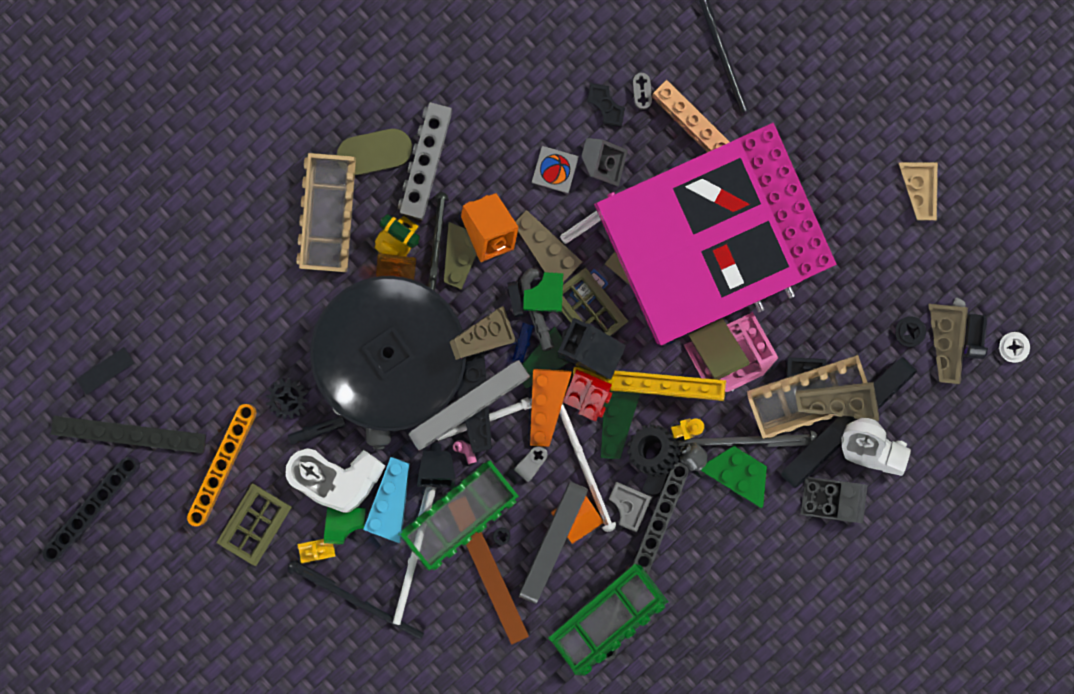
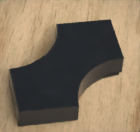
[587,83,625,127]

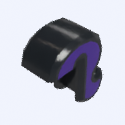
[963,314,988,359]

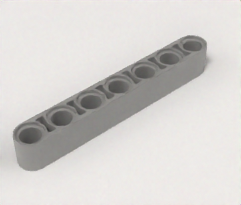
[408,360,530,450]

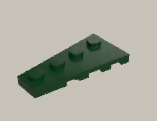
[601,390,640,459]

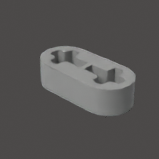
[633,73,652,110]

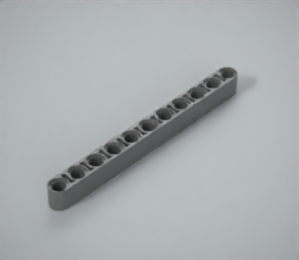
[601,463,688,661]

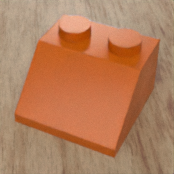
[551,496,603,544]

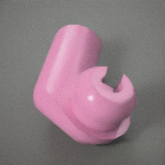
[453,440,477,464]

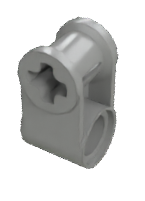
[514,446,548,482]

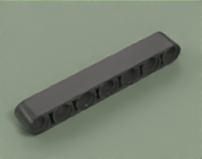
[518,481,588,604]

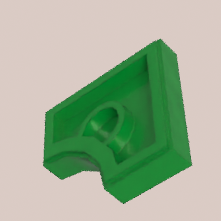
[523,272,564,312]
[324,507,366,544]

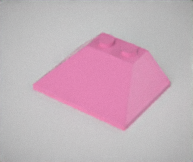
[684,312,778,392]

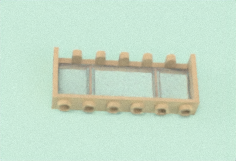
[297,153,356,272]
[747,355,868,439]

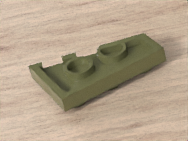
[444,222,477,290]

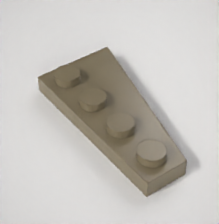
[516,210,582,283]
[928,304,968,384]
[450,306,516,360]

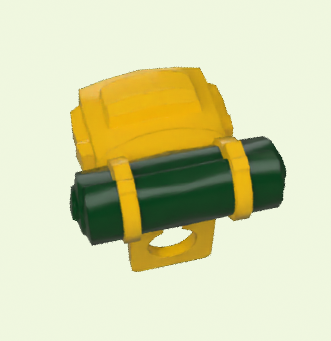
[374,214,420,264]

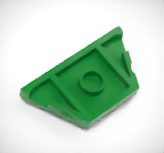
[700,446,767,508]

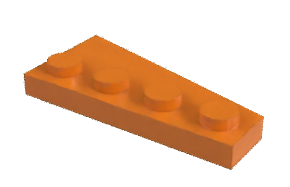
[530,369,572,447]

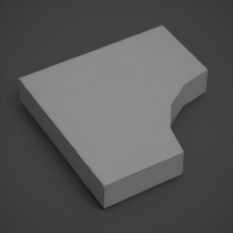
[609,482,652,532]

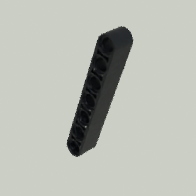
[42,457,140,562]

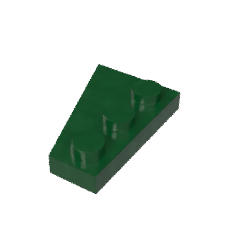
[522,327,569,389]

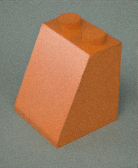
[461,193,519,262]

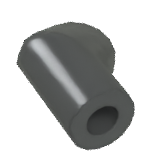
[520,268,539,295]

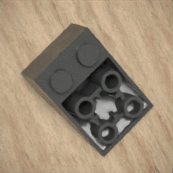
[801,477,868,523]

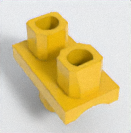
[671,418,704,440]
[297,539,336,563]

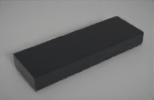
[76,347,135,395]

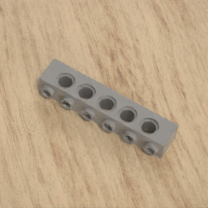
[398,102,453,221]

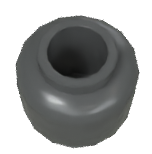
[366,428,391,449]
[679,442,707,471]

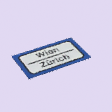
[569,269,608,309]

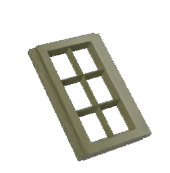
[562,268,628,336]
[216,483,292,566]

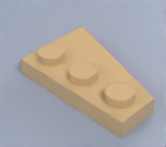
[899,163,938,221]

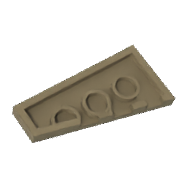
[795,382,880,421]

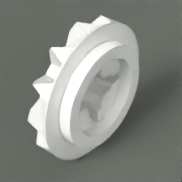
[998,332,1030,363]

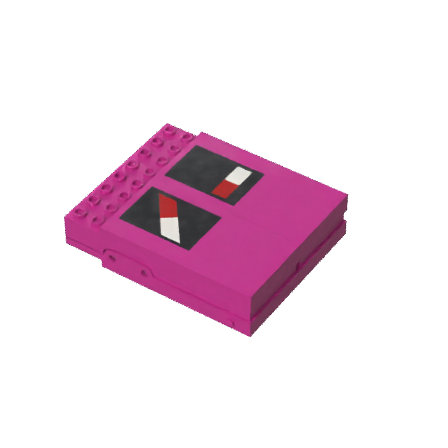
[594,122,837,345]

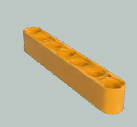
[187,404,257,526]

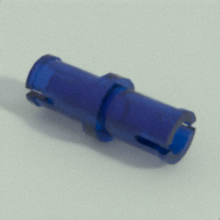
[512,323,534,363]

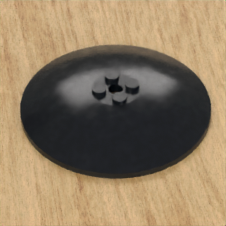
[310,276,466,431]

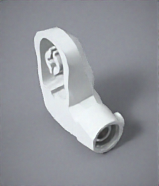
[841,418,911,476]
[286,448,385,513]

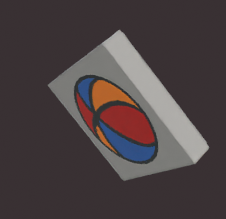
[532,146,579,193]

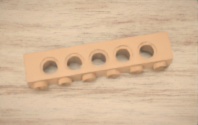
[652,80,729,152]

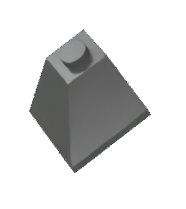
[582,138,628,187]

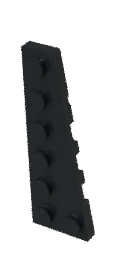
[457,352,492,454]

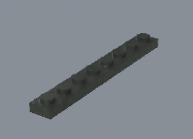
[51,416,207,453]

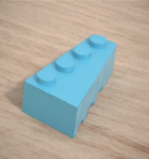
[363,457,410,543]

